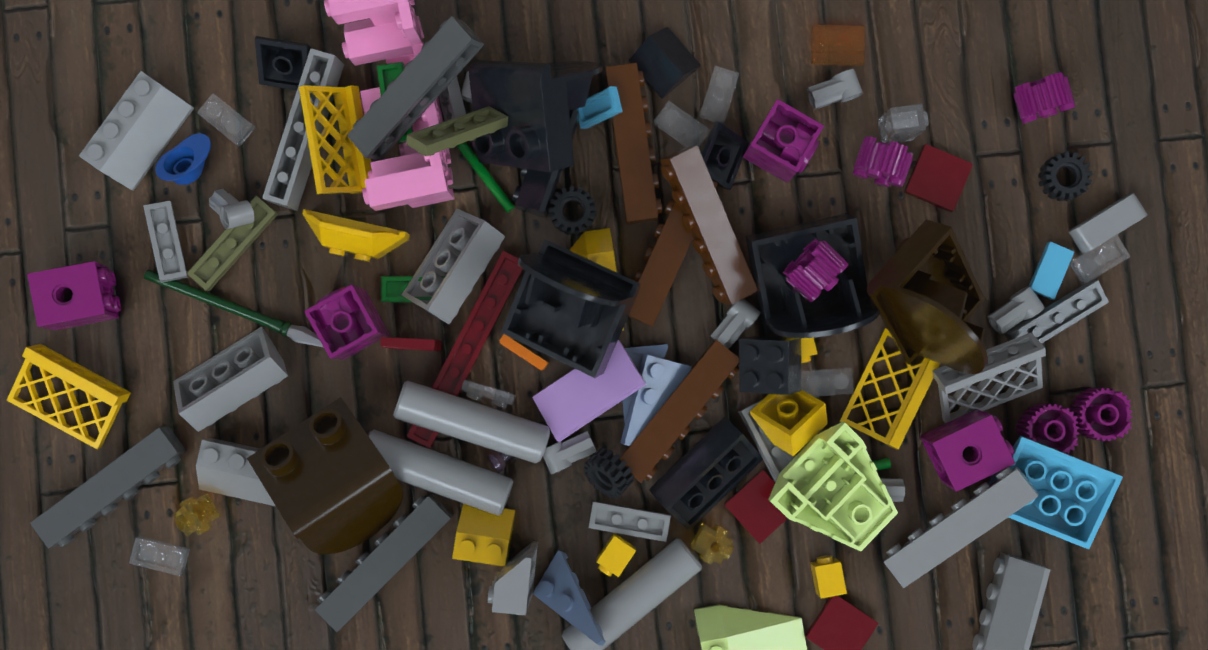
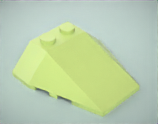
[769,422,898,551]
[694,604,807,650]

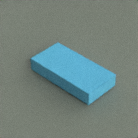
[576,86,623,129]
[1029,241,1074,300]

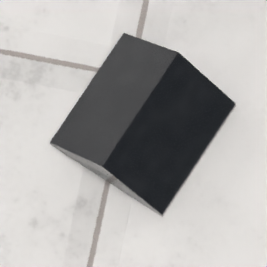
[629,27,701,99]
[255,36,312,90]
[701,121,749,190]

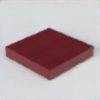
[904,144,973,212]
[380,337,442,351]
[724,469,788,544]
[805,596,879,650]

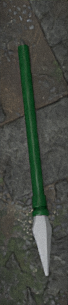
[144,270,323,347]

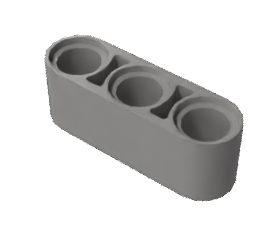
[1068,192,1148,254]

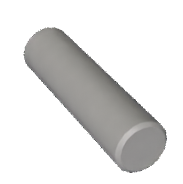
[393,380,550,463]
[368,429,513,516]
[562,538,702,650]

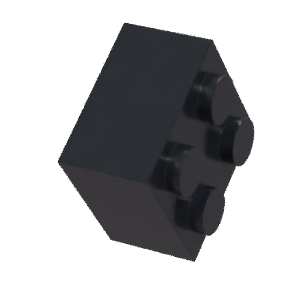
[739,336,801,395]

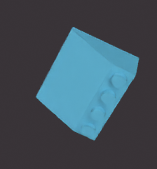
[988,436,1123,549]

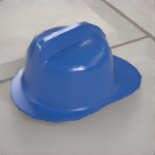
[155,133,211,185]

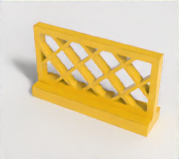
[299,85,372,194]
[839,328,940,450]
[7,344,131,450]

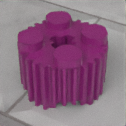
[1013,72,1075,124]
[853,136,913,187]
[783,239,848,303]
[1069,388,1133,441]
[1016,403,1079,454]

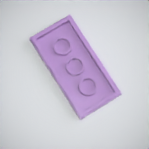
[532,340,647,442]

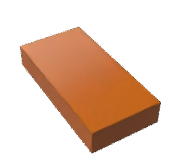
[499,334,549,371]

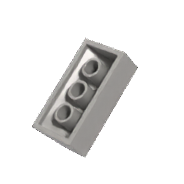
[79,71,194,191]
[401,209,505,324]
[173,327,288,432]
[196,438,275,506]
[488,541,538,615]
[972,552,1050,650]

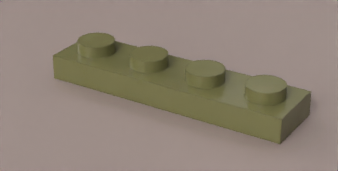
[407,106,508,156]
[187,196,278,291]

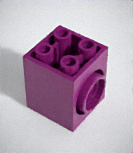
[742,99,824,183]
[27,261,121,331]
[304,285,390,360]
[919,409,1015,492]

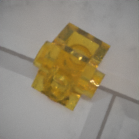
[173,494,221,537]
[691,522,734,565]

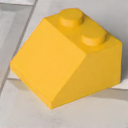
[750,389,827,456]
[452,503,515,567]

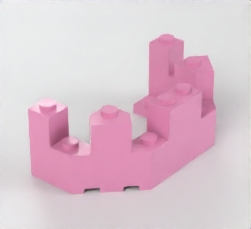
[324,0,455,211]

